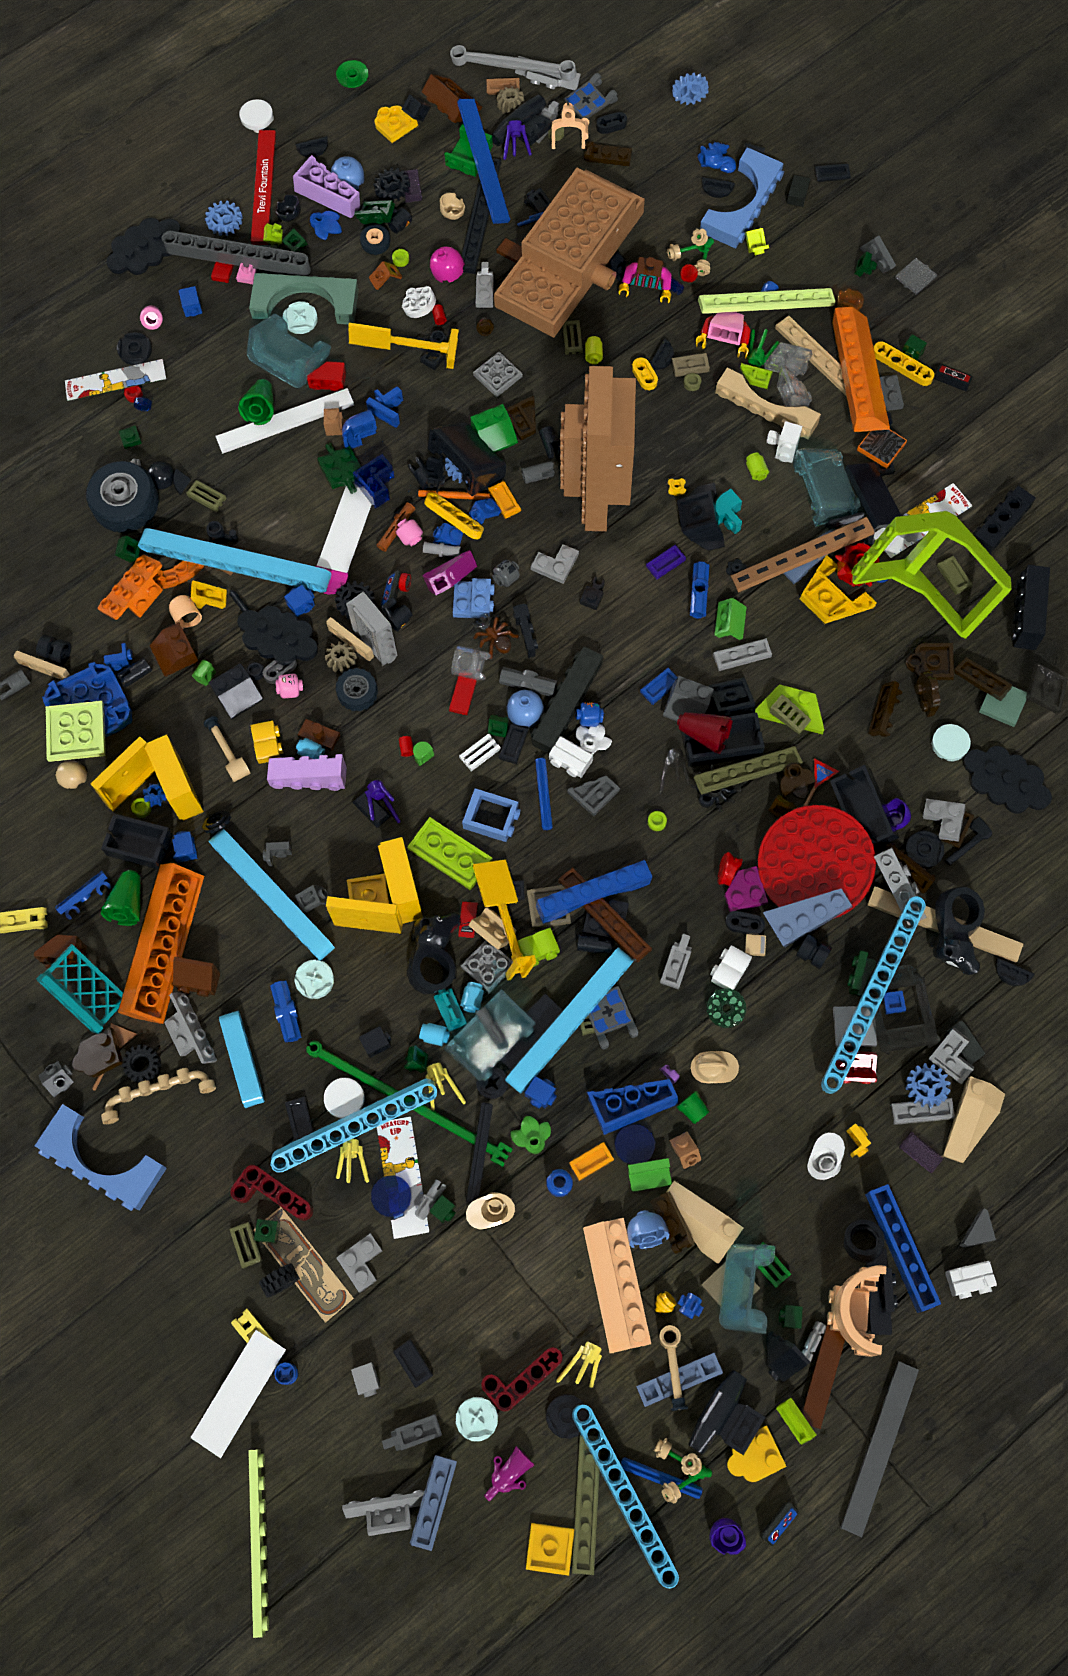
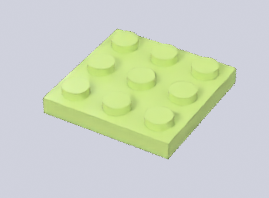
[46,701,106,762]

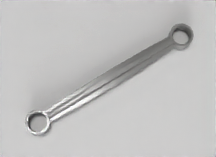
[450,45,577,81]

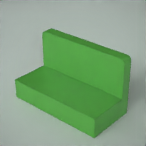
[715,598,746,640]
[628,1158,672,1192]

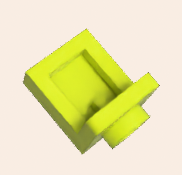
[745,228,769,255]

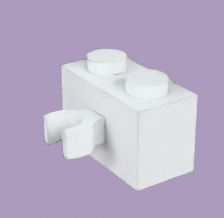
[767,421,803,463]

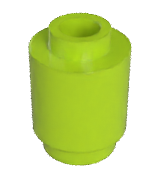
[746,453,769,481]

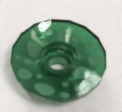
[707,989,746,1028]

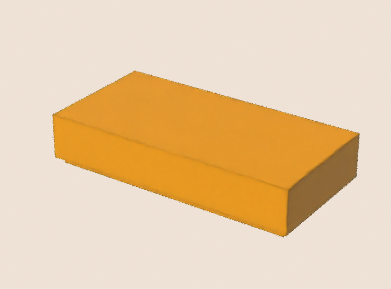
[488,481,521,519]
[569,1142,614,1181]

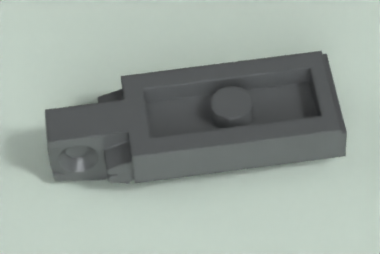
[382,1414,442,1451]

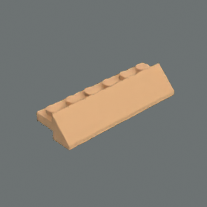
[583,1218,651,1353]

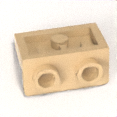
[468,907,516,950]

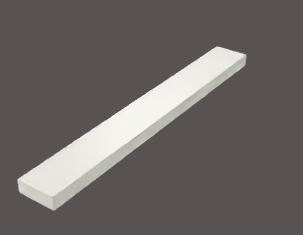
[216,388,354,454]

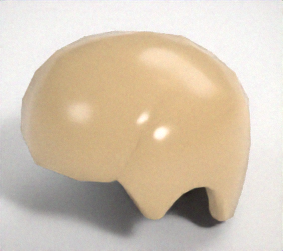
[440,193,465,220]
[55,761,87,789]

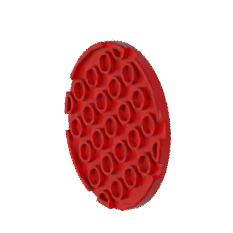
[758,805,876,919]

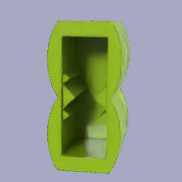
[517,928,560,967]

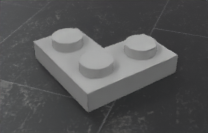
[531,544,579,584]
[923,799,965,842]
[929,1027,975,1084]
[337,1233,382,1293]

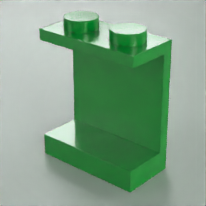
[445,124,493,177]

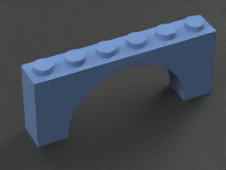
[700,147,784,249]
[35,1104,167,1211]

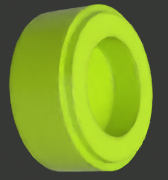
[392,249,409,267]
[131,798,152,818]
[648,811,667,831]

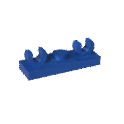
[55,871,111,920]

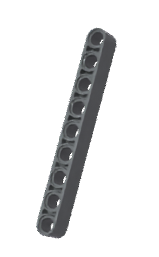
[162,231,311,276]

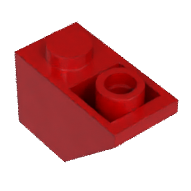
[307,362,346,391]

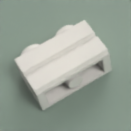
[549,736,593,778]
[945,1261,997,1299]

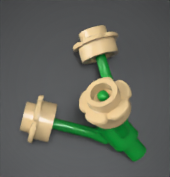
[667,229,714,276]
[654,1438,712,1504]

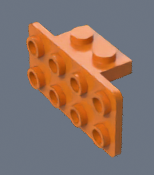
[98,555,163,620]

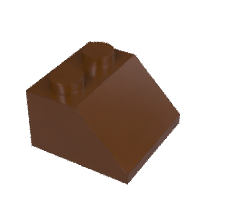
[150,622,198,677]
[173,957,220,997]

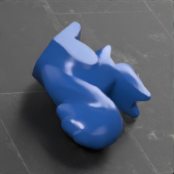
[697,142,736,173]

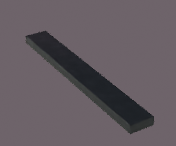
[462,158,502,274]

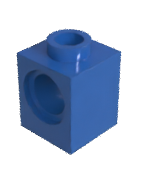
[179,286,202,317]

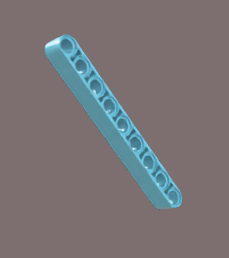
[208,828,335,961]
[505,947,634,1094]
[271,1079,437,1172]
[572,1405,679,1588]

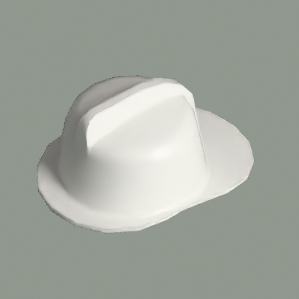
[807,1133,845,1180]

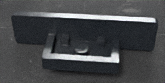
[865,1249,897,1335]

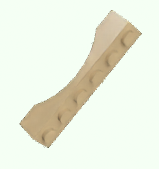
[716,368,821,439]

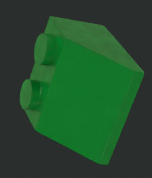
[471,404,518,453]

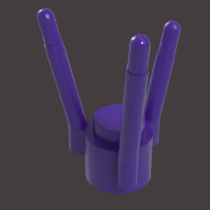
[503,120,532,160]
[365,780,401,823]

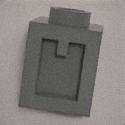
[263,842,292,866]
[295,885,328,913]

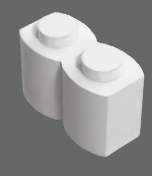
[710,945,752,992]

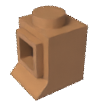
[324,408,346,436]

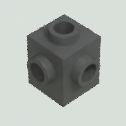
[38,1061,74,1097]

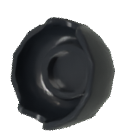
[275,195,301,222]
[147,461,174,489]

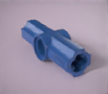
[690,562,709,619]
[270,981,302,1042]

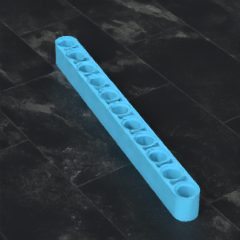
[138,528,332,593]
[821,896,926,1094]

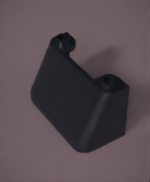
[428,422,506,496]

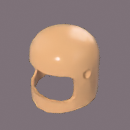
[169,595,202,628]

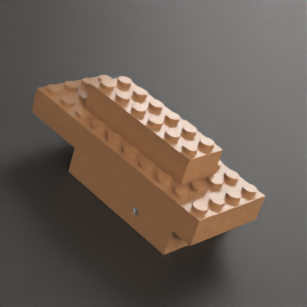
[494,168,645,338]
[560,366,636,531]

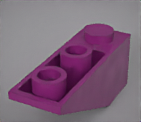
[422,550,477,595]

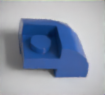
[342,410,377,449]

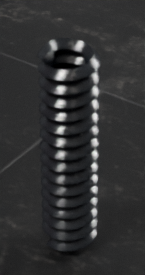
[229,590,249,612]

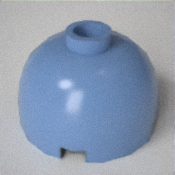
[331,156,365,190]
[507,690,544,728]
[627,1210,669,1249]

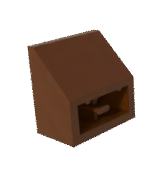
[34,935,87,971]

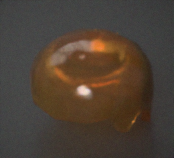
[837,288,864,310]

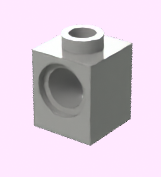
[351,1363,381,1398]

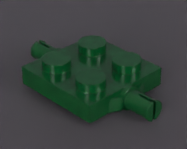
[317,443,365,494]

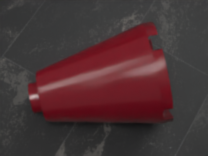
[677,712,733,754]

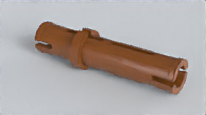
[377,502,415,552]

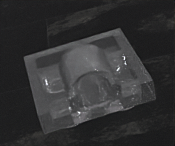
[764,342,812,377]

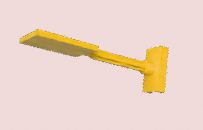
[349,323,459,369]
[473,860,536,981]

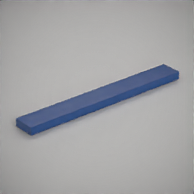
[457,99,510,224]

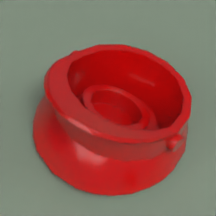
[717,852,743,886]

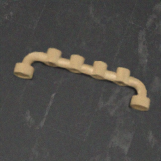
[101,1068,216,1124]

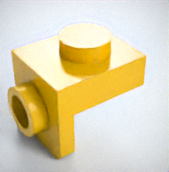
[846,1124,871,1158]

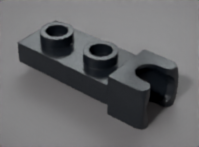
[513,604,538,658]

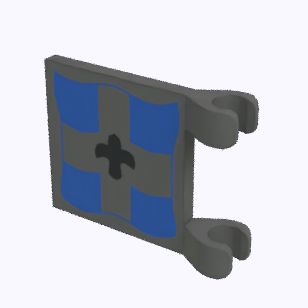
[563,73,618,119]
[588,986,638,1050]

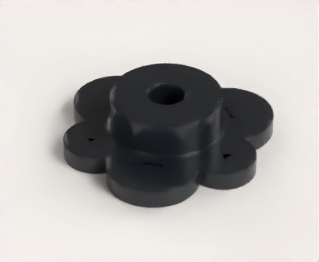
[726,559,747,575]

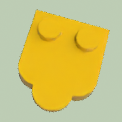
[375,106,418,143]
[727,1425,787,1482]

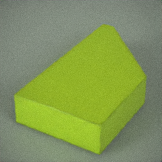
[740,363,772,389]

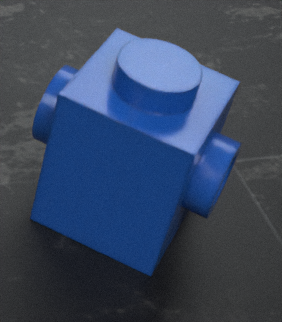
[284,585,315,617]
[525,1076,557,1109]

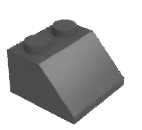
[663,676,714,721]

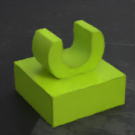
[263,223,283,247]

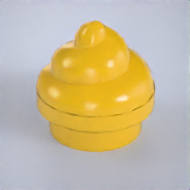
[655,1291,677,1313]

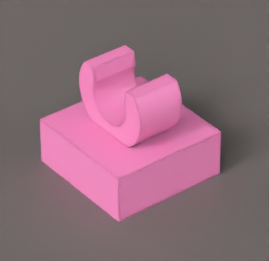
[236,263,258,285]

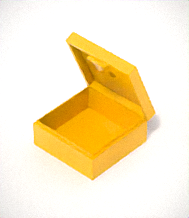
[91,735,204,821]
[326,837,423,934]

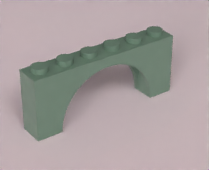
[249,273,359,324]

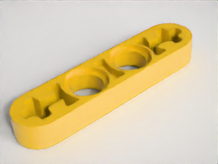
[874,342,934,386]
[424,492,484,539]

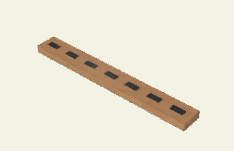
[731,517,875,593]

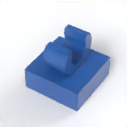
[882,991,906,1014]

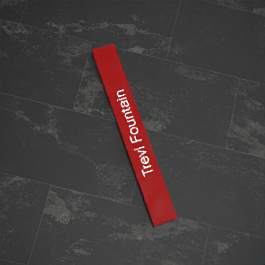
[251,130,276,245]

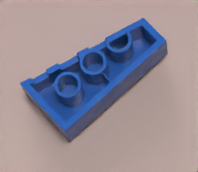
[587,1079,678,1135]

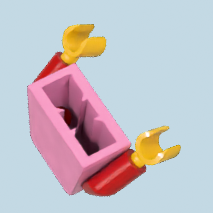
[696,312,750,359]

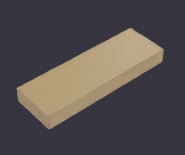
[326,617,374,661]
[14,651,71,680]

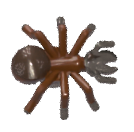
[470,613,519,661]

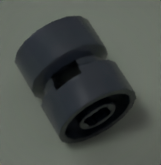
[36,634,71,665]
[796,934,833,969]

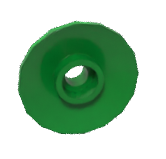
[336,60,369,88]

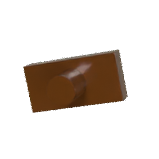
[298,719,340,751]

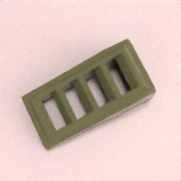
[769,695,811,735]

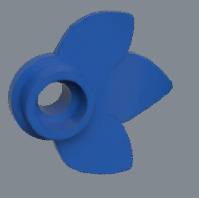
[310,211,342,240]

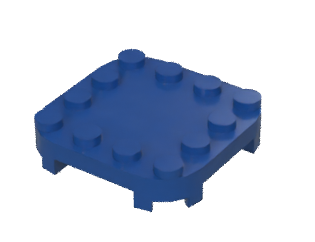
[42,662,132,738]

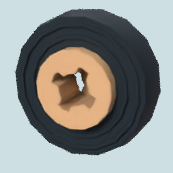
[360,225,391,255]

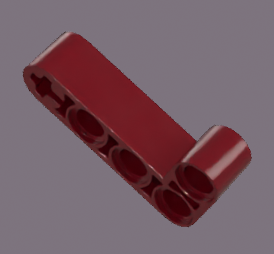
[231,1165,313,1221]
[481,1347,562,1411]

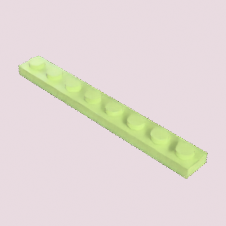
[698,288,835,314]
[249,1449,269,1638]

